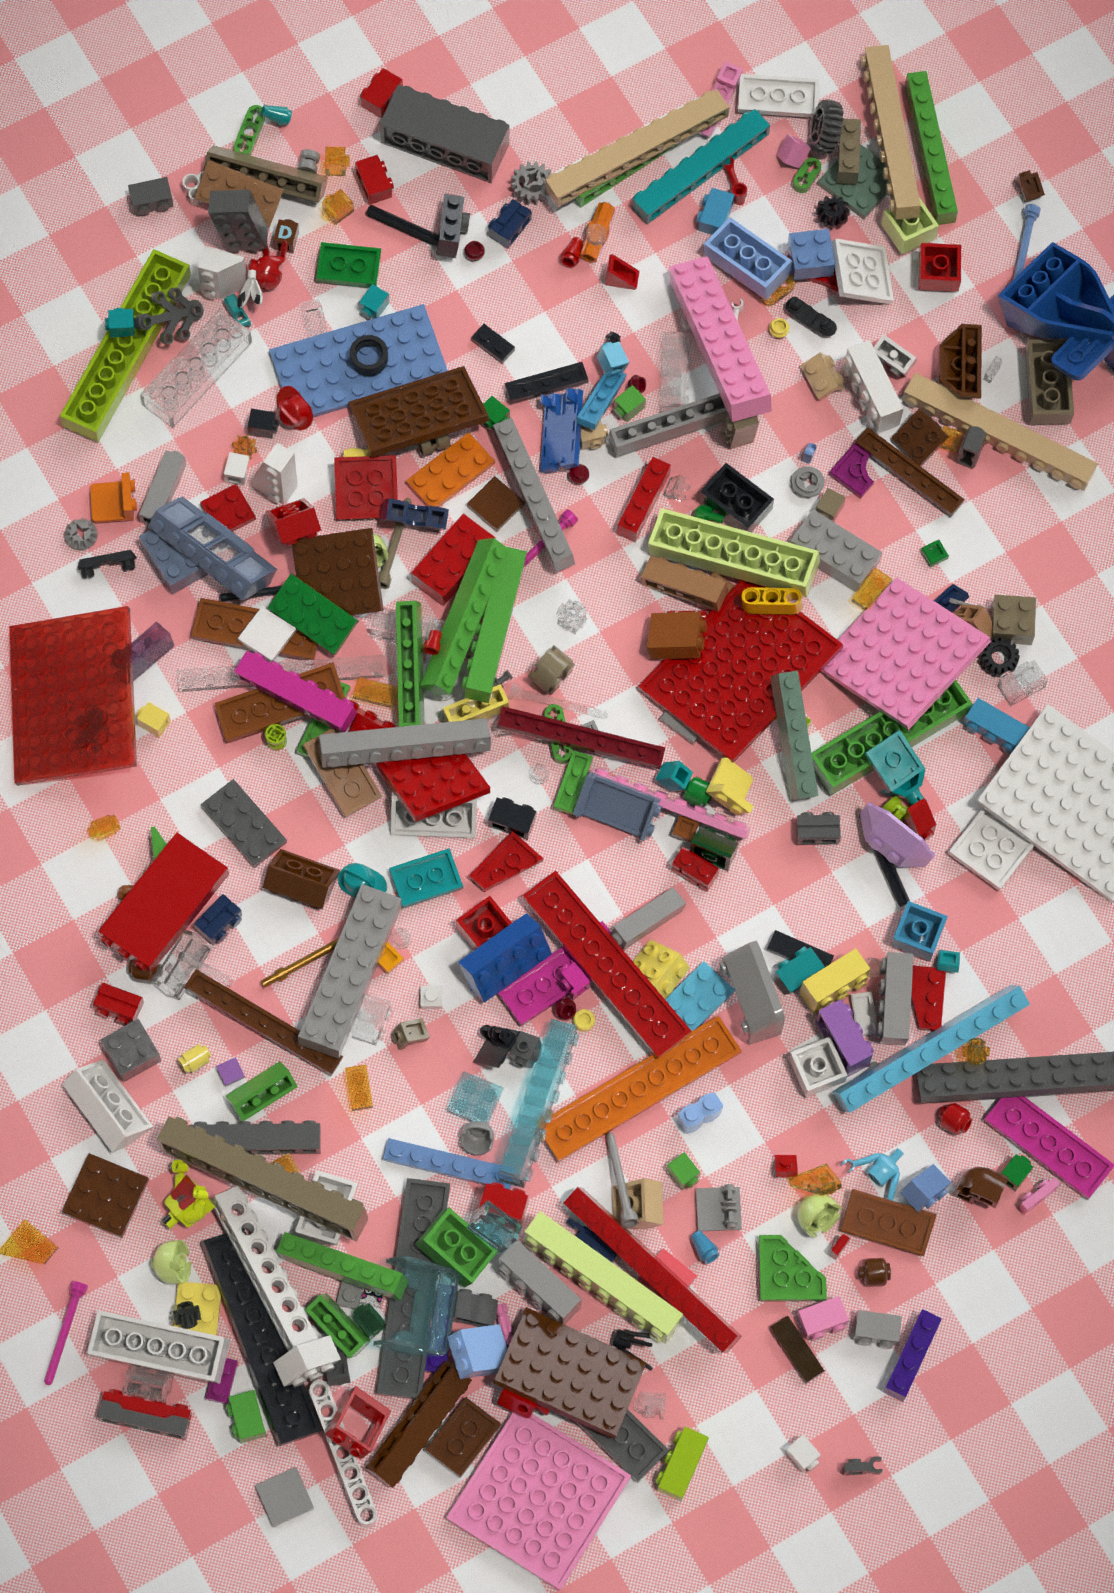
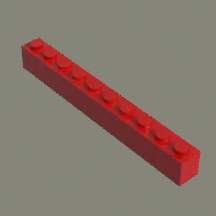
[563,1187,742,1353]

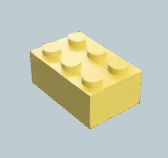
[799,948,870,1014]

